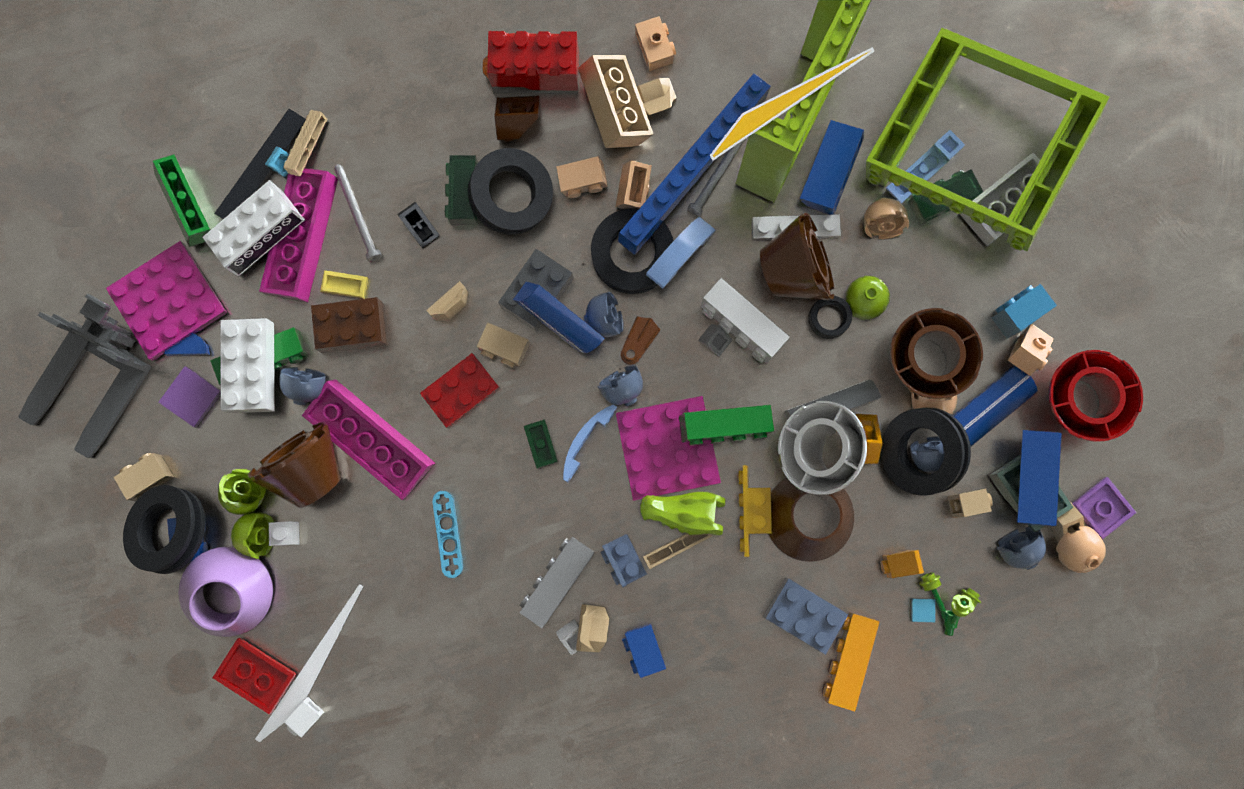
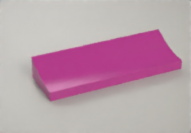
[259,168,338,303]
[302,379,435,500]

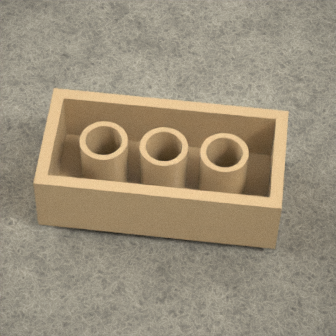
[578,55,654,148]

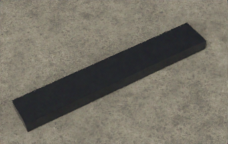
[214,109,306,219]

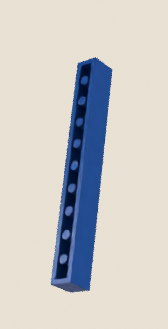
[618,73,771,255]

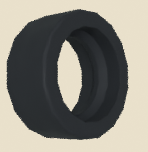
[809,296,852,339]

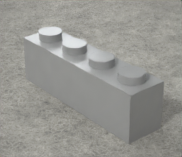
[519,537,595,628]

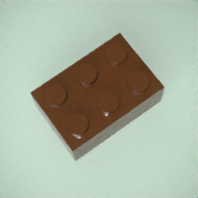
[311,297,387,353]

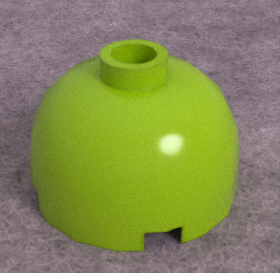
[845,275,890,320]
[218,469,266,515]
[231,512,274,559]

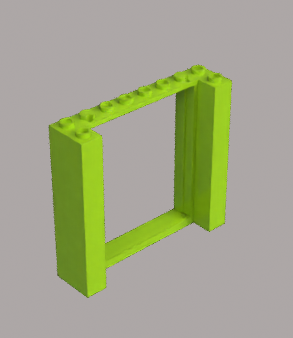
[735,0,871,202]
[866,28,1110,251]

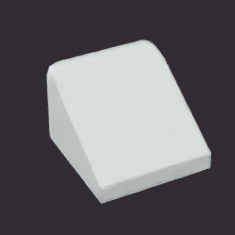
[556,620,579,655]

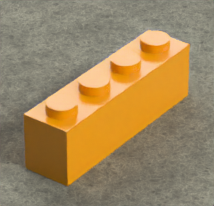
[823,612,880,712]

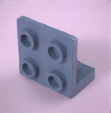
[600,534,647,587]

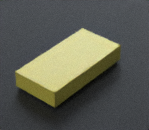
[320,270,369,299]

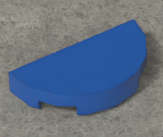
[164,333,210,356]

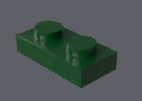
[524,419,558,469]

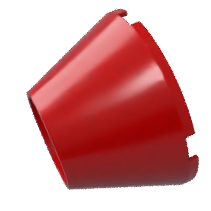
[1049,350,1143,442]

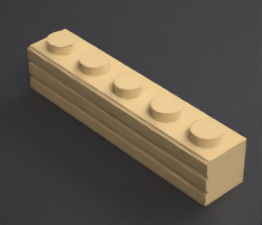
[283,110,328,177]
[643,533,712,569]

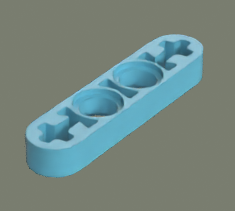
[432,491,463,578]

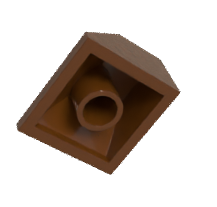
[494,95,540,142]

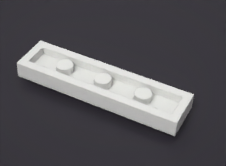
[752,214,841,240]

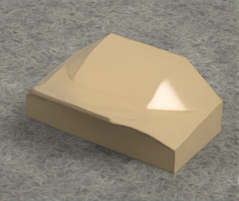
[637,78,676,115]
[426,281,468,321]
[576,604,609,653]

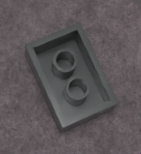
[498,249,574,332]

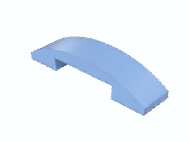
[886,130,965,204]
[646,217,716,289]
[563,405,617,483]

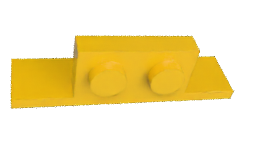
[739,465,772,557]

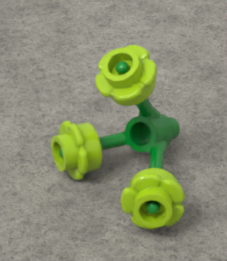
[919,572,981,636]

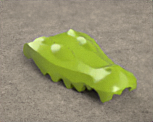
[640,492,726,535]

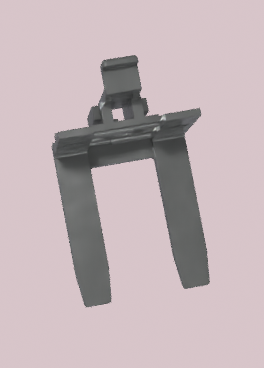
[18,294,152,458]

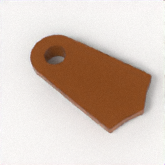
[621,316,661,365]

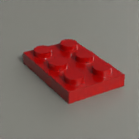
[420,353,500,429]
[212,638,297,715]

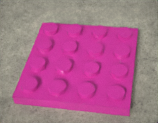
[106,241,227,361]
[616,396,721,501]

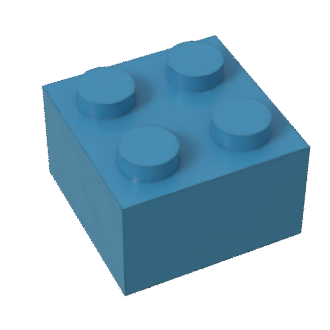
[991,284,1057,339]

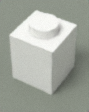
[269,521,299,546]
[284,697,324,737]

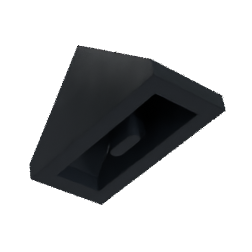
[397,202,440,248]

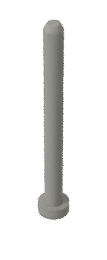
[687,139,745,216]
[334,164,382,262]

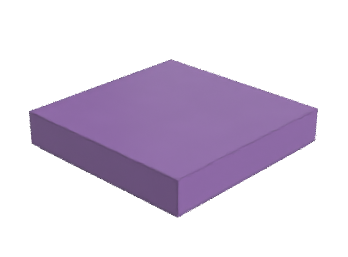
[159,366,221,428]
[1072,477,1136,540]

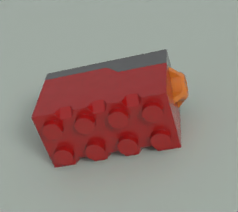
[483,31,579,94]

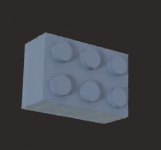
[763,578,849,655]

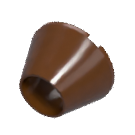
[760,213,835,300]
[890,308,983,399]
[248,422,340,508]
[768,478,854,562]

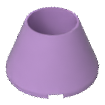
[178,547,273,637]

